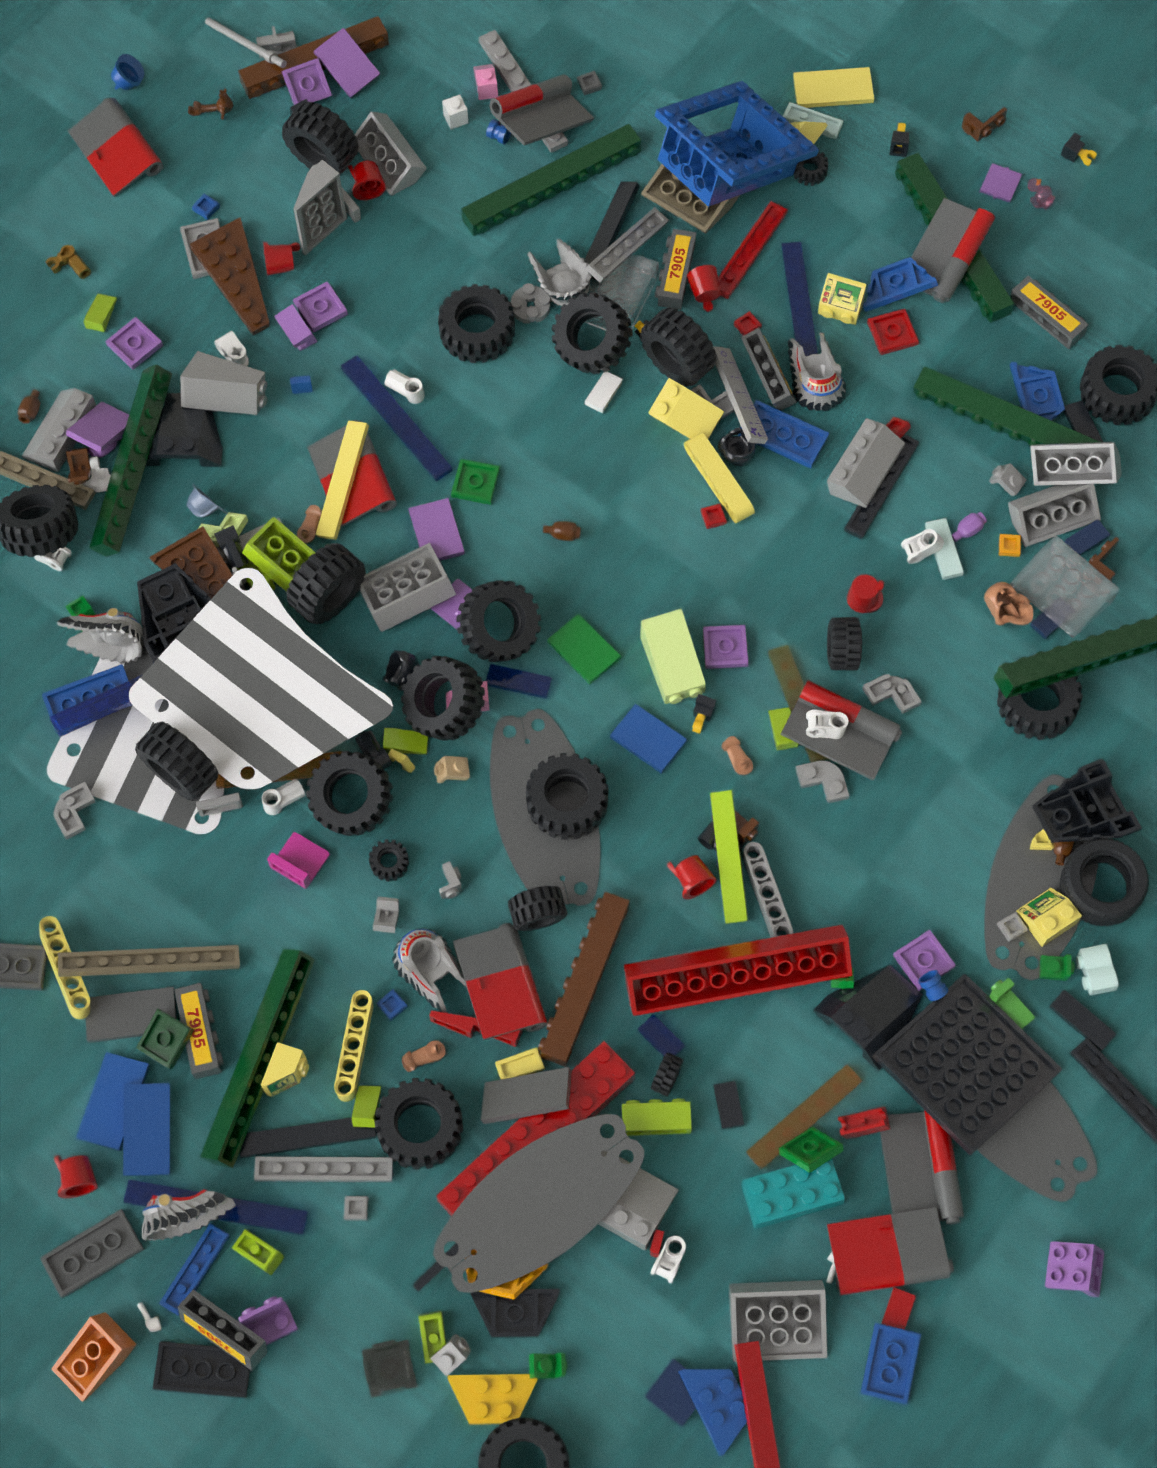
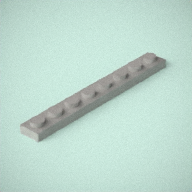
[478,30,568,153]

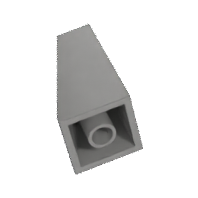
[180,351,267,415]

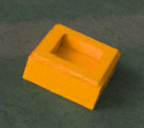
[999,534,1021,557]

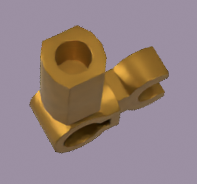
[45,244,91,279]

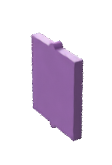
[980,163,1022,203]

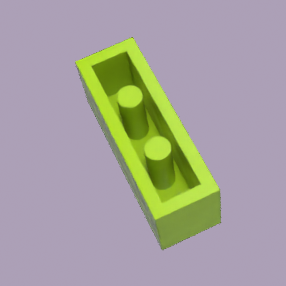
[622,1099,692,1136]

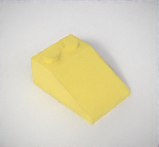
[648,378,724,439]

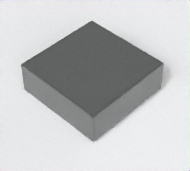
[577,71,602,95]

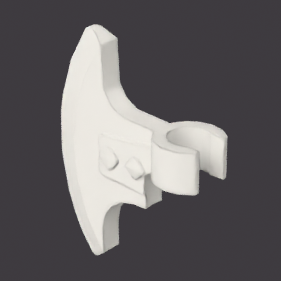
[82,456,111,492]

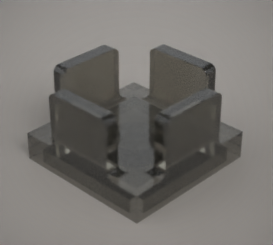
[362,1339,418,1398]

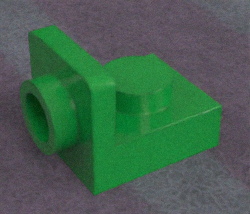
[65,596,96,632]
[1039,954,1075,981]
[529,1352,567,1380]

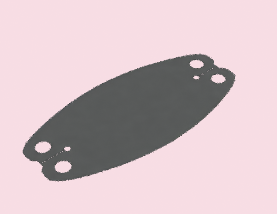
[490,709,600,906]
[984,774,1098,980]
[978,1082,1097,1202]
[433,1114,644,1293]

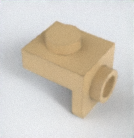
[434,756,470,783]

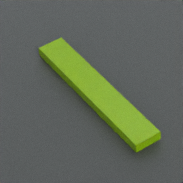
[710,790,748,924]

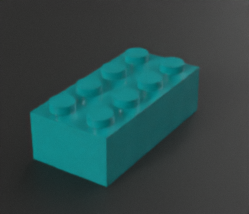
[741,1159,845,1230]

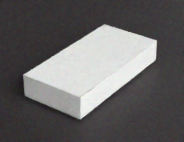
[585,372,623,413]

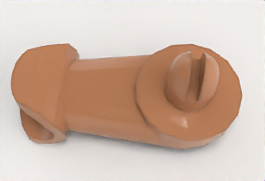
[297,505,322,543]
[721,736,753,775]
[402,1041,445,1072]

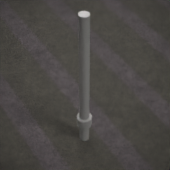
[205,17,287,68]

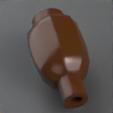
[17,389,40,424]
[543,521,581,542]
[1053,841,1075,866]

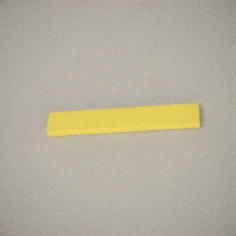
[315,421,369,540]

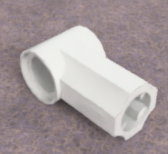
[384,369,424,404]
[262,779,306,815]

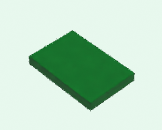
[547,614,621,685]

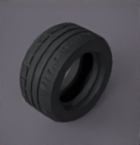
[1060,838,1149,926]

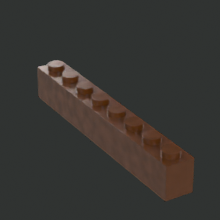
[238,16,389,99]
[538,892,630,1067]

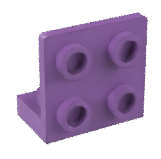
[431,579,472,630]
[1045,1241,1104,1297]
[238,1296,298,1345]

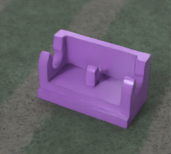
[274,304,318,351]

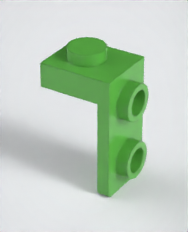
[989,978,1035,1029]

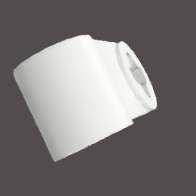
[214,331,249,366]
[901,529,944,564]
[34,547,72,571]
[806,710,849,739]
[650,1236,686,1284]

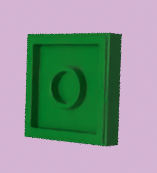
[451,459,500,505]
[778,1126,844,1173]

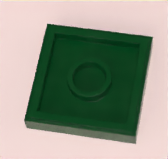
[136,1008,194,1070]

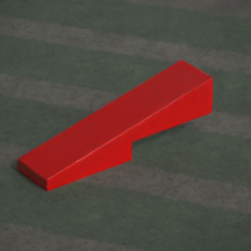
[429,1011,523,1047]

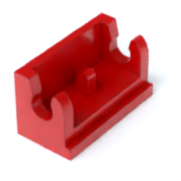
[838,1106,890,1139]

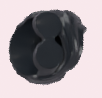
[718,427,756,467]
[382,650,419,691]

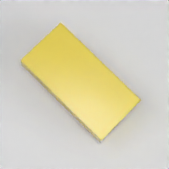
[495,1047,545,1080]

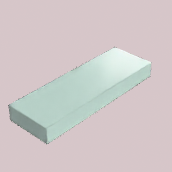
[783,102,843,140]
[925,518,964,580]

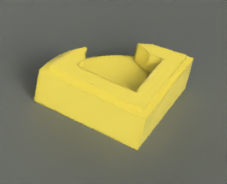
[388,749,415,773]
[1030,829,1053,850]

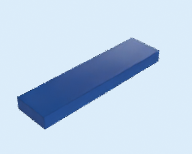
[159,1223,230,1317]

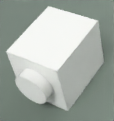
[442,95,468,129]

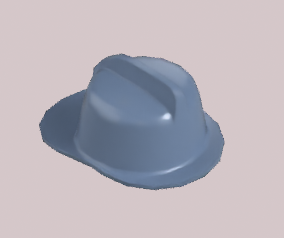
[187,484,228,518]

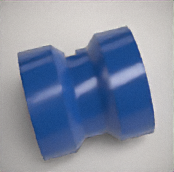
[486,119,511,145]
[918,970,949,1001]

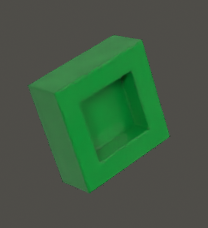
[831,968,854,989]

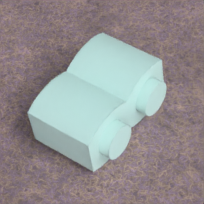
[1076,944,1119,996]

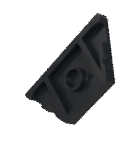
[470,1289,560,1338]

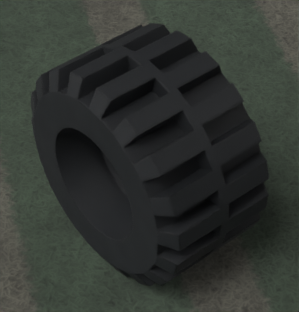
[827,617,862,670]
[507,886,568,931]

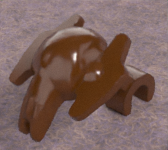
[188,88,234,120]

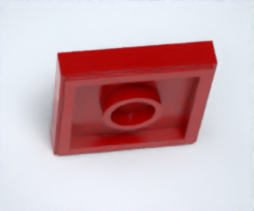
[867,309,919,355]

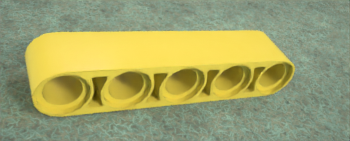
[684,433,755,524]
[39,916,90,1019]
[334,990,374,1102]

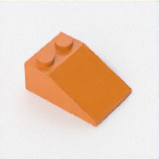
[51,1312,137,1402]

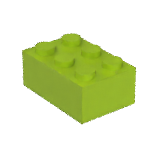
[242,516,315,592]

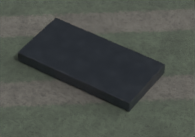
[152,1341,251,1399]

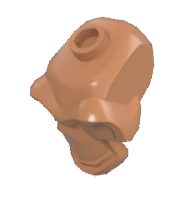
[984,581,1034,626]

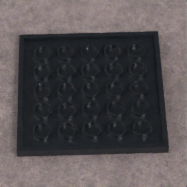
[872,973,1062,1156]

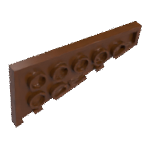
[190,217,270,336]
[149,526,233,599]

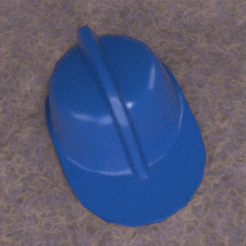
[111,54,144,91]

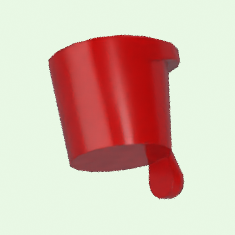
[348,160,386,200]
[263,242,301,276]
[687,265,721,312]
[847,574,884,613]
[667,855,716,900]
[54,1155,98,1198]

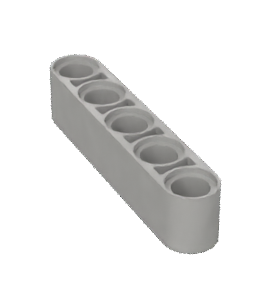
[743,842,793,937]

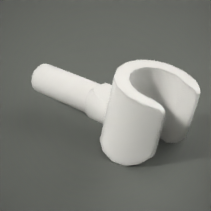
[826,1252,836,1284]
[137,1302,162,1332]

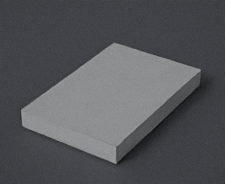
[180,218,220,279]

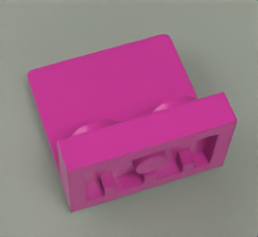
[267,832,330,889]

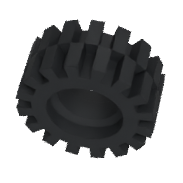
[793,150,828,186]
[369,839,409,882]
[650,1052,684,1097]

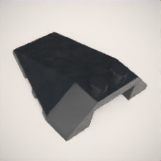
[145,393,223,467]
[137,563,211,663]
[1032,758,1142,843]
[813,965,923,1072]

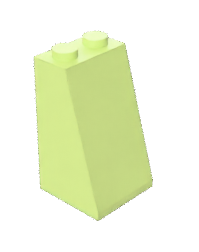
[640,609,706,704]

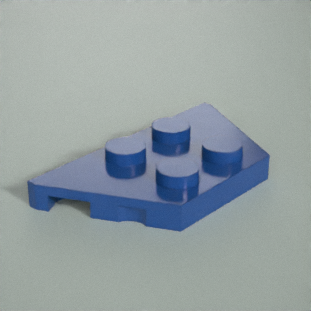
[863,257,938,312]
[1009,362,1065,421]
[678,1369,747,1456]

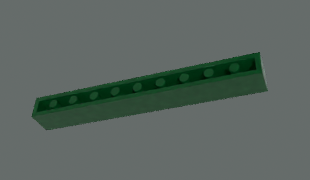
[461,124,641,236]
[895,153,1014,323]
[89,364,173,557]
[913,366,1100,446]
[993,615,1157,699]
[200,949,315,1168]

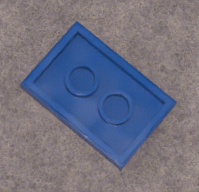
[610,704,687,774]
[860,1323,921,1405]

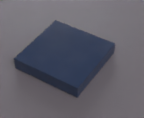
[644,1359,696,1427]

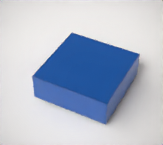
[192,193,220,220]
[290,376,313,394]
[376,989,408,1021]

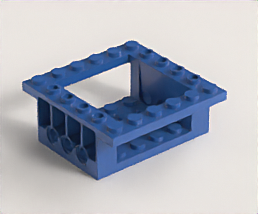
[655,81,819,207]

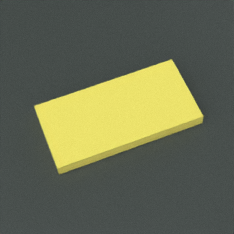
[793,67,874,108]

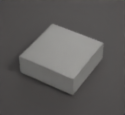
[997,912,1028,942]
[344,1196,369,1221]

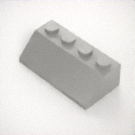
[354,111,427,195]
[22,388,96,473]
[827,418,905,508]
[1030,442,1122,486]
[1008,484,1101,547]

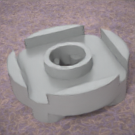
[511,283,550,324]

